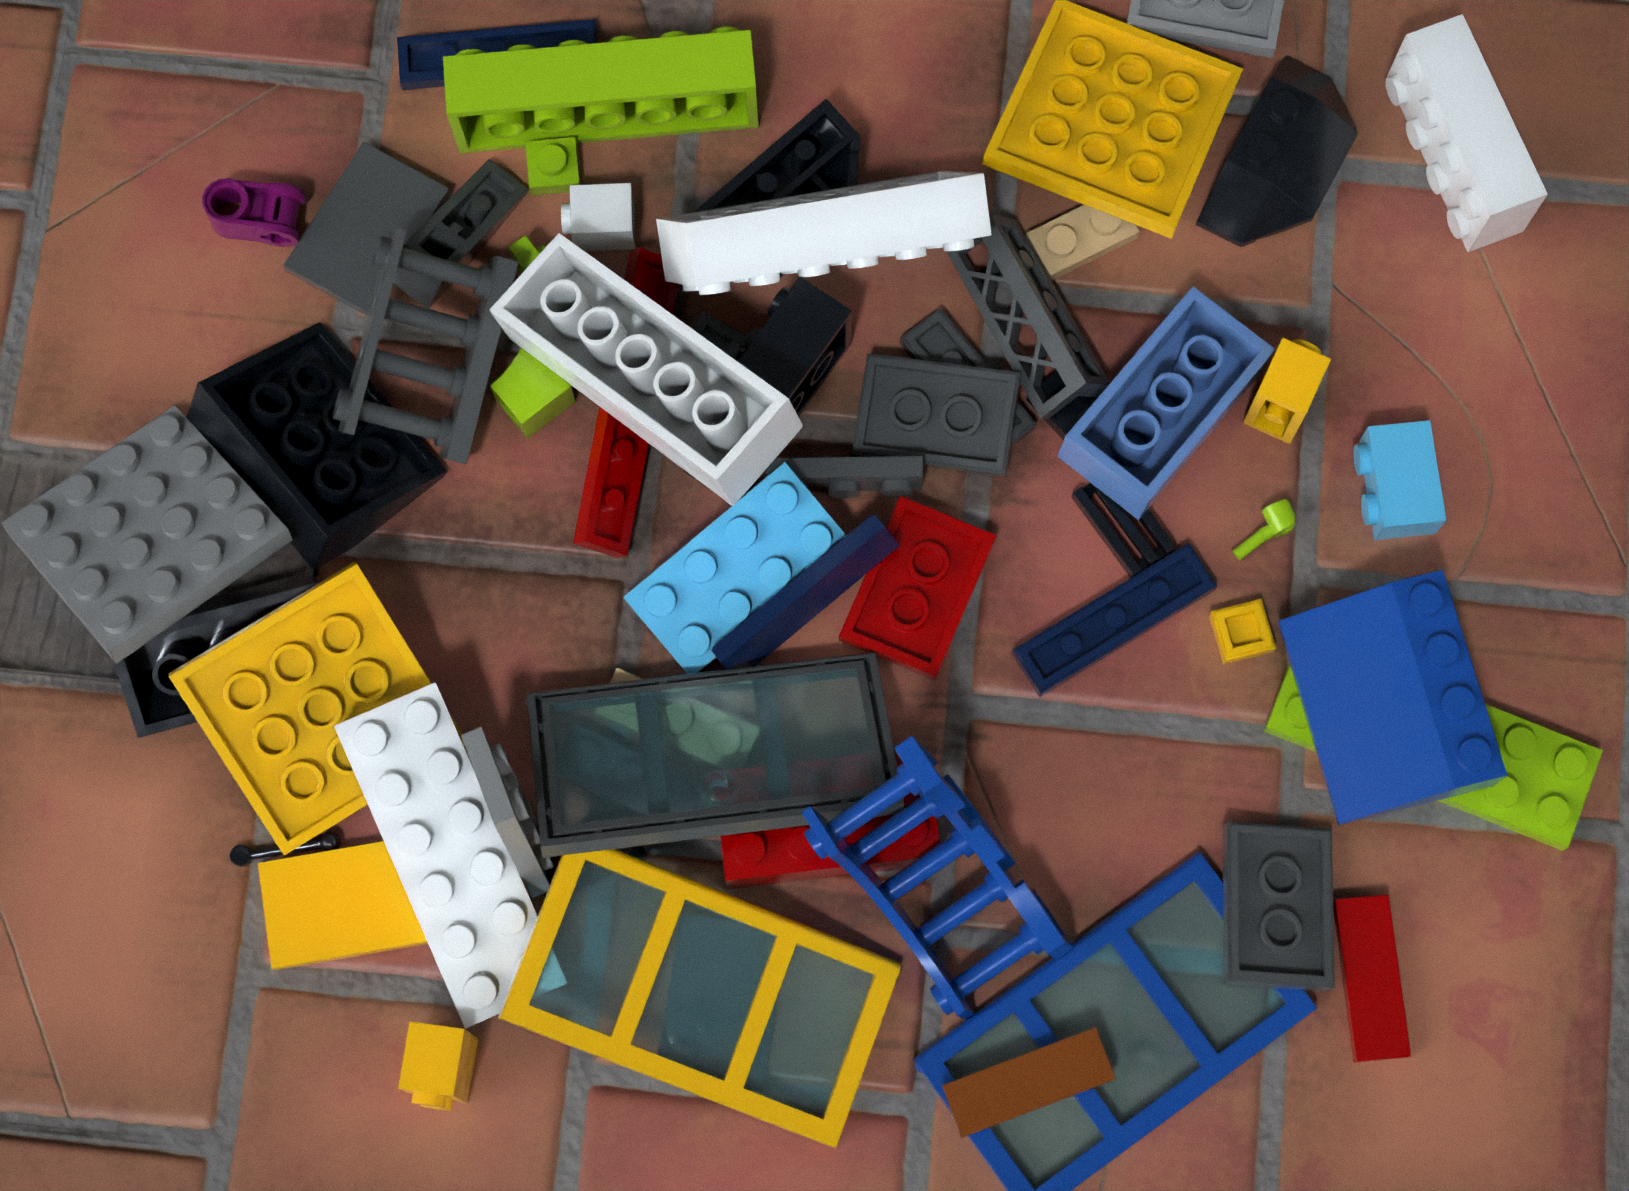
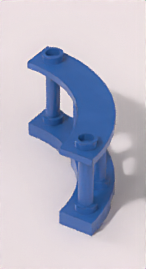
[801,736,1074,1020]

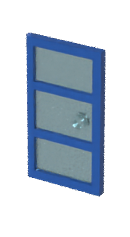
[913,852,1317,1191]

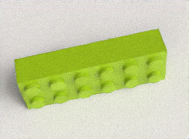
[443,27,759,154]

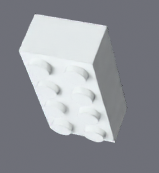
[1385,14,1548,252]

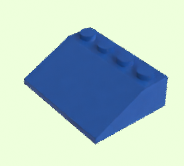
[1278,570,1507,826]

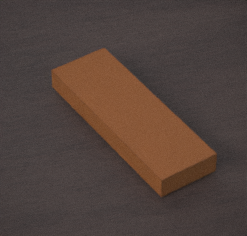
[942,1027,1116,1138]

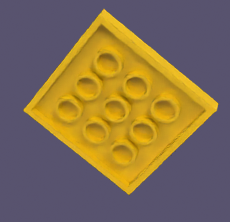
[982,0,1243,239]
[169,561,465,855]

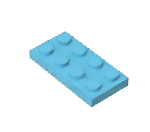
[623,462,847,674]

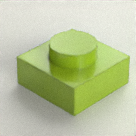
[525,137,581,196]

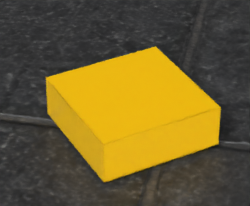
[1209,599,1276,665]

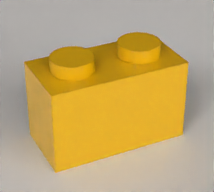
[1243,337,1331,444]
[398,1021,478,1111]

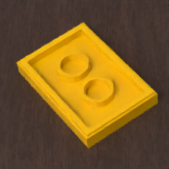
[258,841,428,971]

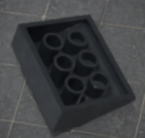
[186,322,447,570]

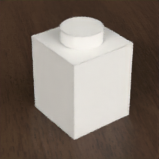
[561,183,636,251]

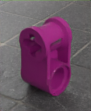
[202,178,306,247]

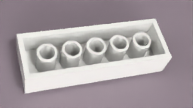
[656,170,992,295]
[489,233,803,506]
[334,682,566,1029]

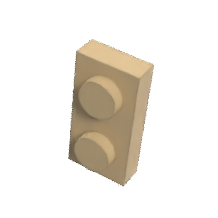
[1026,205,1140,281]

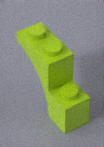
[490,235,576,439]

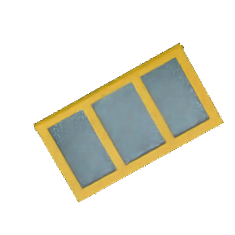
[498,849,901,1148]

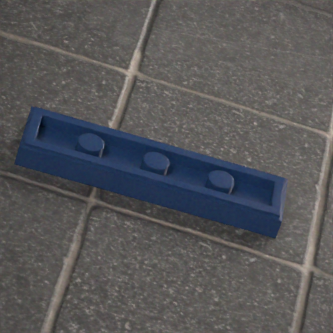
[397,19,598,90]
[711,514,900,669]
[1012,543,1217,697]

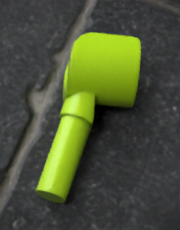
[1232,499,1296,561]

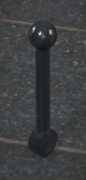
[230,831,341,867]

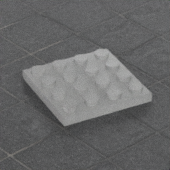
[1,405,293,664]

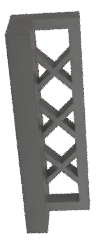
[946,214,1110,419]

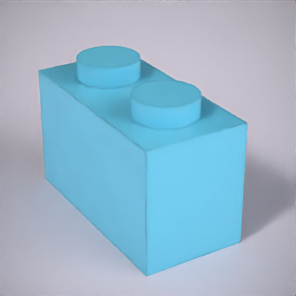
[1353,420,1447,540]

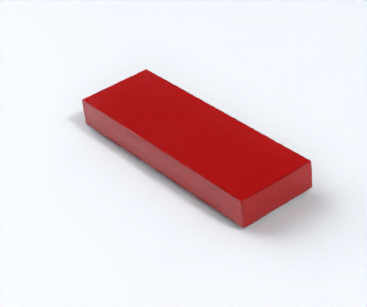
[1333,894,1411,1063]

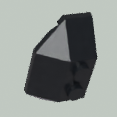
[1196,56,1358,247]
[693,99,860,278]

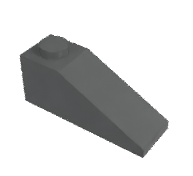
[394,159,529,309]

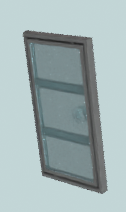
[525,652,904,858]

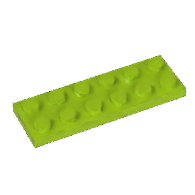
[1263,663,1603,851]

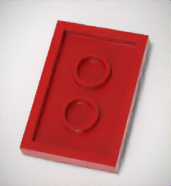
[839,496,997,681]

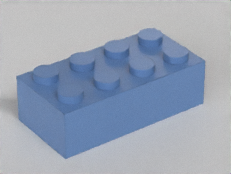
[1057,286,1276,520]

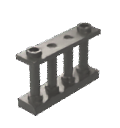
[333,227,518,464]

